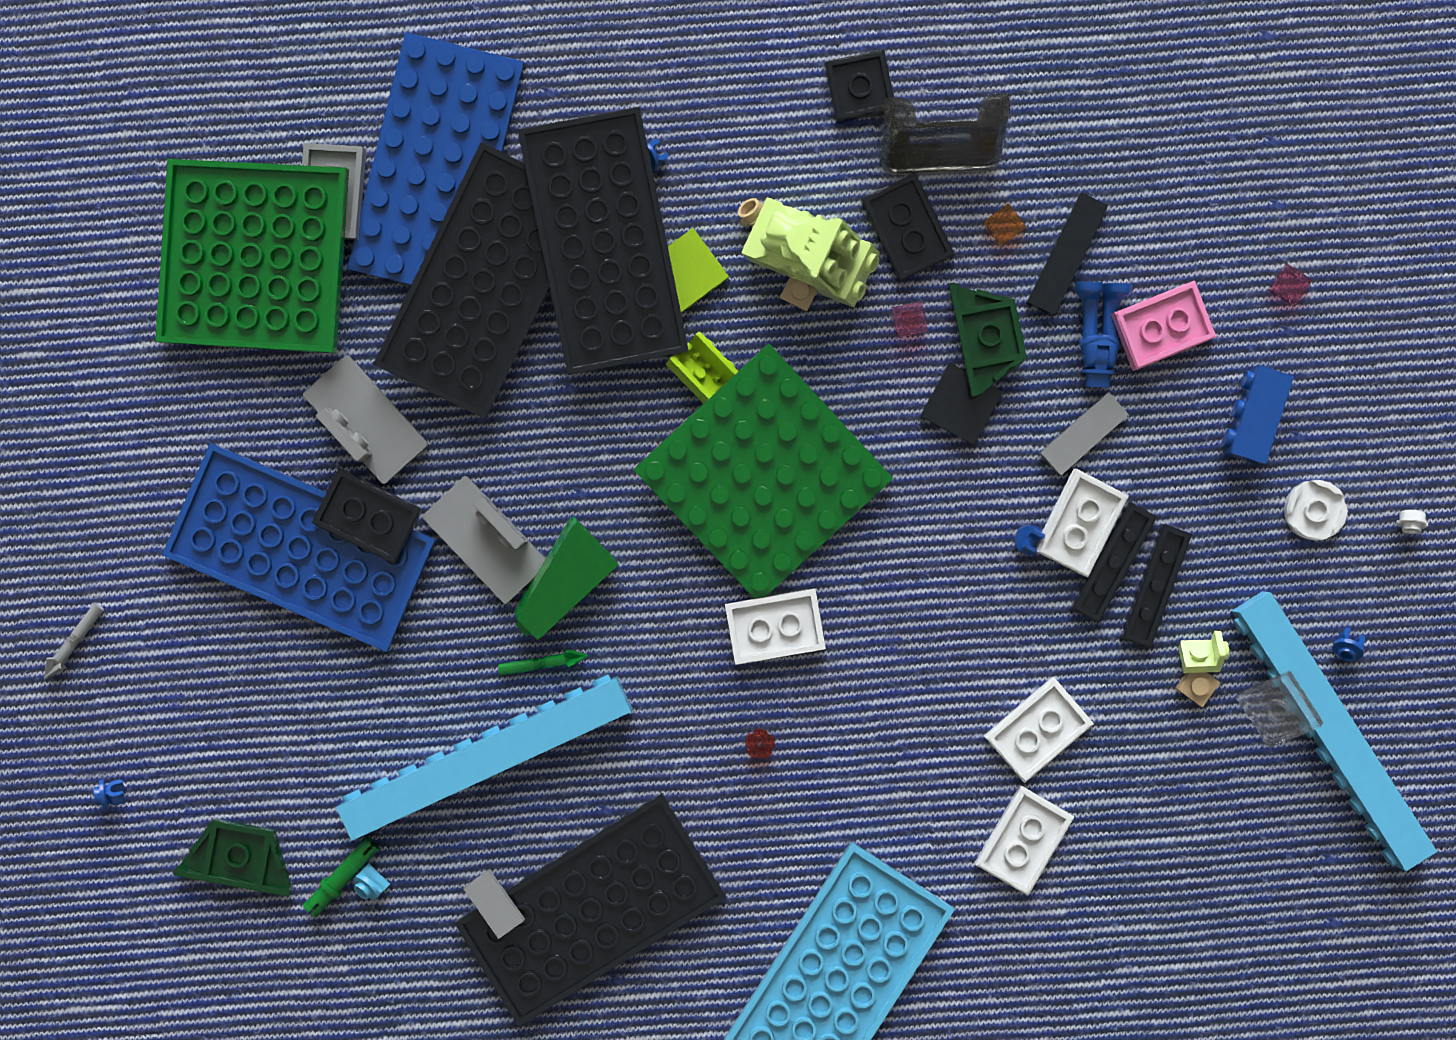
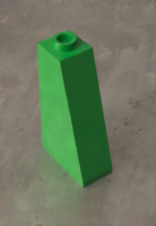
[514,515,619,640]

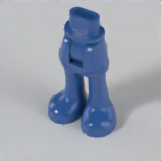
[1075,281,1133,388]

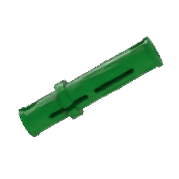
[302,836,380,918]

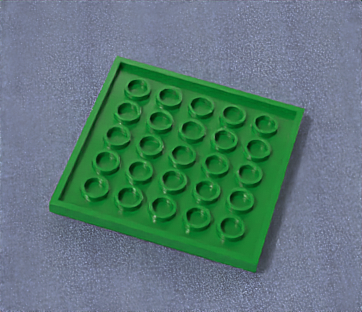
[155,159,349,354]
[633,343,894,599]

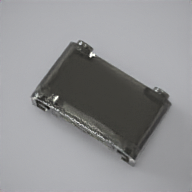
[877,94,1010,175]

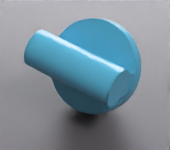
[353,863,390,900]

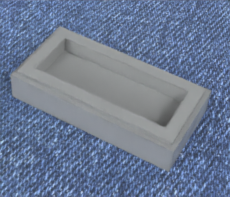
[463,869,525,939]

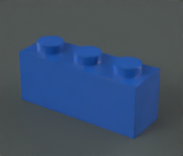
[1222,365,1294,465]

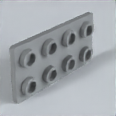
[303,355,428,484]
[422,476,546,604]

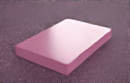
[1111,281,1216,371]

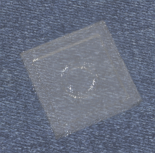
[1236,671,1324,748]

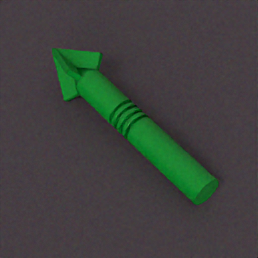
[498,649,589,676]

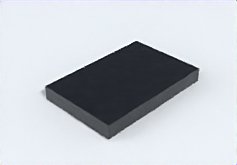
[860,172,955,282]
[312,468,423,564]

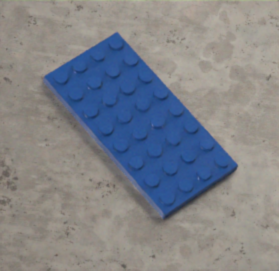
[347,32,525,286]
[162,443,437,652]

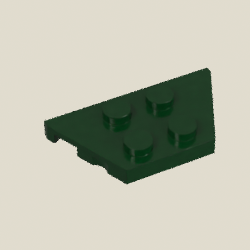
[948,283,1027,399]
[173,818,293,897]

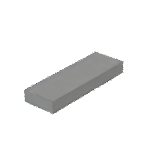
[1039,392,1129,476]

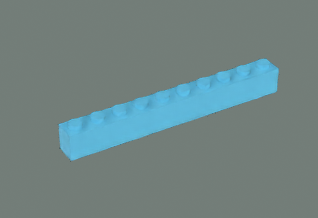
[1232,591,1437,871]
[336,674,633,841]

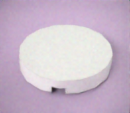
[1284,480,1348,541]

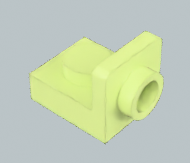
[1178,631,1229,673]

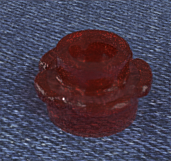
[745,729,775,759]

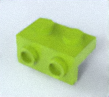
[666,332,738,403]

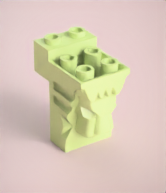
[741,197,880,308]

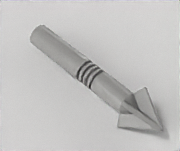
[44,603,104,680]

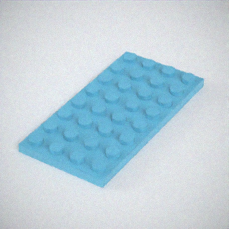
[724,842,955,1040]

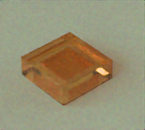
[983,203,1026,247]

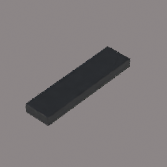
[1026,192,1109,316]
[1070,502,1158,623]
[1120,524,1192,649]

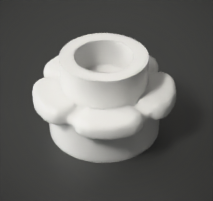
[1396,510,1428,534]

